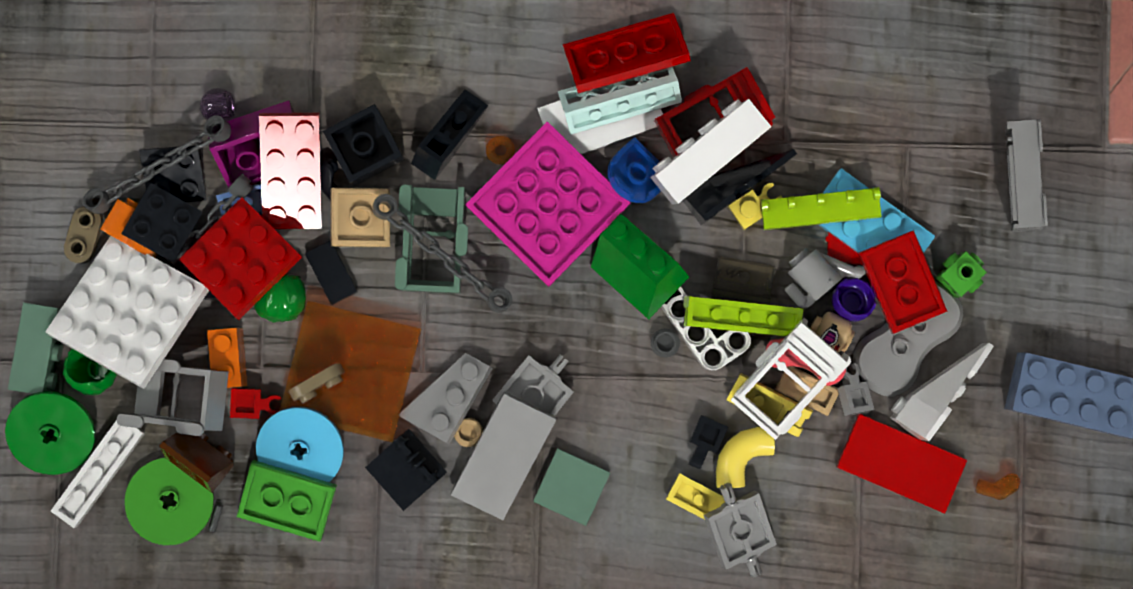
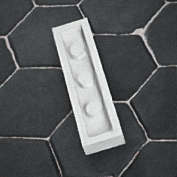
[51,420,146,528]

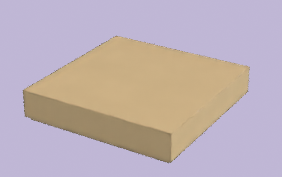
[330,188,390,247]

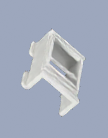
[731,318,851,440]

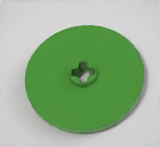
[125,458,214,545]

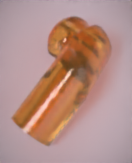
[975,473,1020,500]

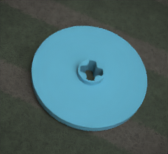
[256,406,344,482]

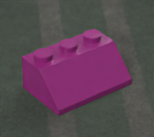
[208,100,295,188]

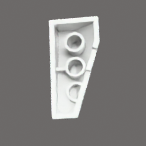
[891,343,994,441]

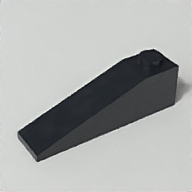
[682,149,797,225]

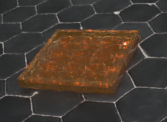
[280,301,422,442]

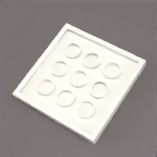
[45,236,209,389]

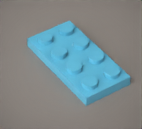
[819,168,935,253]

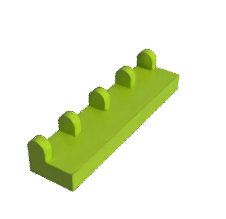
[761,187,882,230]
[683,296,803,336]

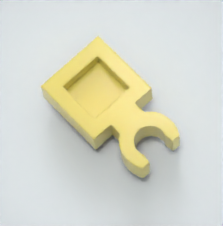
[728,183,783,230]

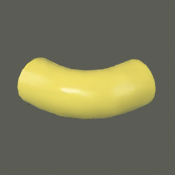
[716,427,775,488]

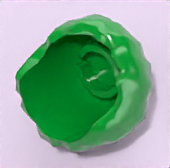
[254,274,306,323]
[63,349,117,395]

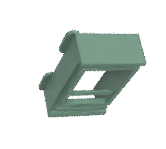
[395,184,468,294]

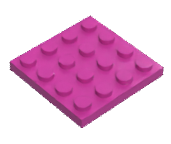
[465,122,631,287]

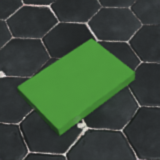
[237,460,337,542]

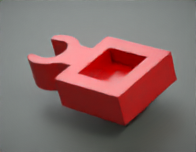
[230,388,281,419]

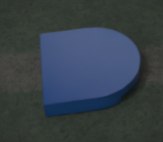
[607,137,661,203]

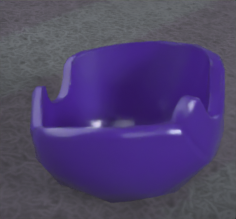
[832,278,876,322]

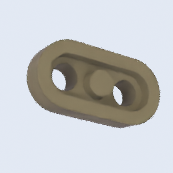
[64,206,104,264]
[288,362,345,404]

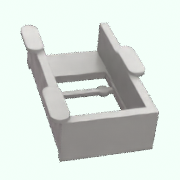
[1005,119,1048,232]
[117,359,229,436]

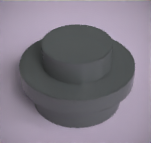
[651,328,680,358]

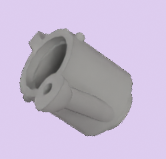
[785,248,866,309]

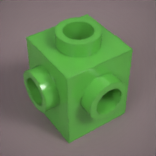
[936,251,987,298]

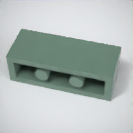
[8,302,63,394]

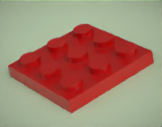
[179,197,302,320]

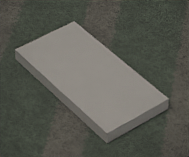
[451,391,557,520]

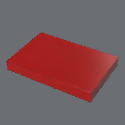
[858,230,948,334]

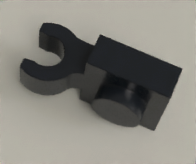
[689,415,728,469]

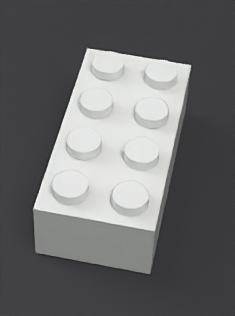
[650,99,771,205]

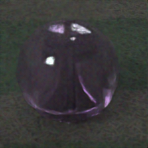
[200,88,236,121]

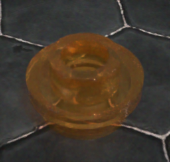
[486,136,515,165]

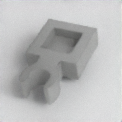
[837,363,875,416]

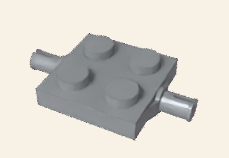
[492,354,574,416]
[703,483,777,577]

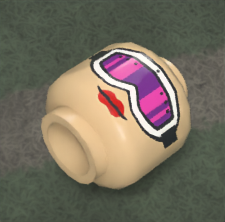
[810,311,855,353]

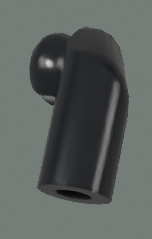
[320,158,339,201]

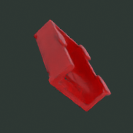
[654,67,776,157]

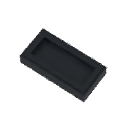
[305,240,358,305]

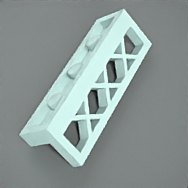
[558,67,682,135]

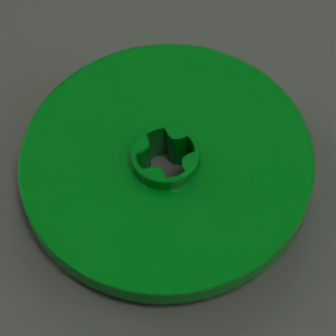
[5,391,95,475]

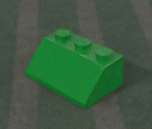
[591,213,689,320]

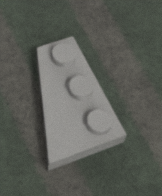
[398,353,493,444]

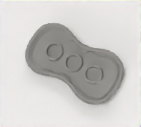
[852,279,964,397]

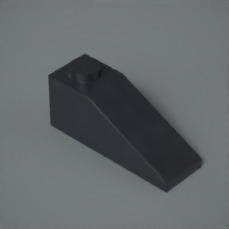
[411,89,488,180]

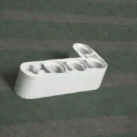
[661,287,751,370]

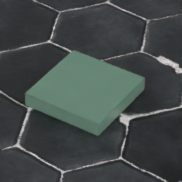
[533,448,610,526]

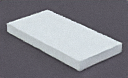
[537,80,663,155]

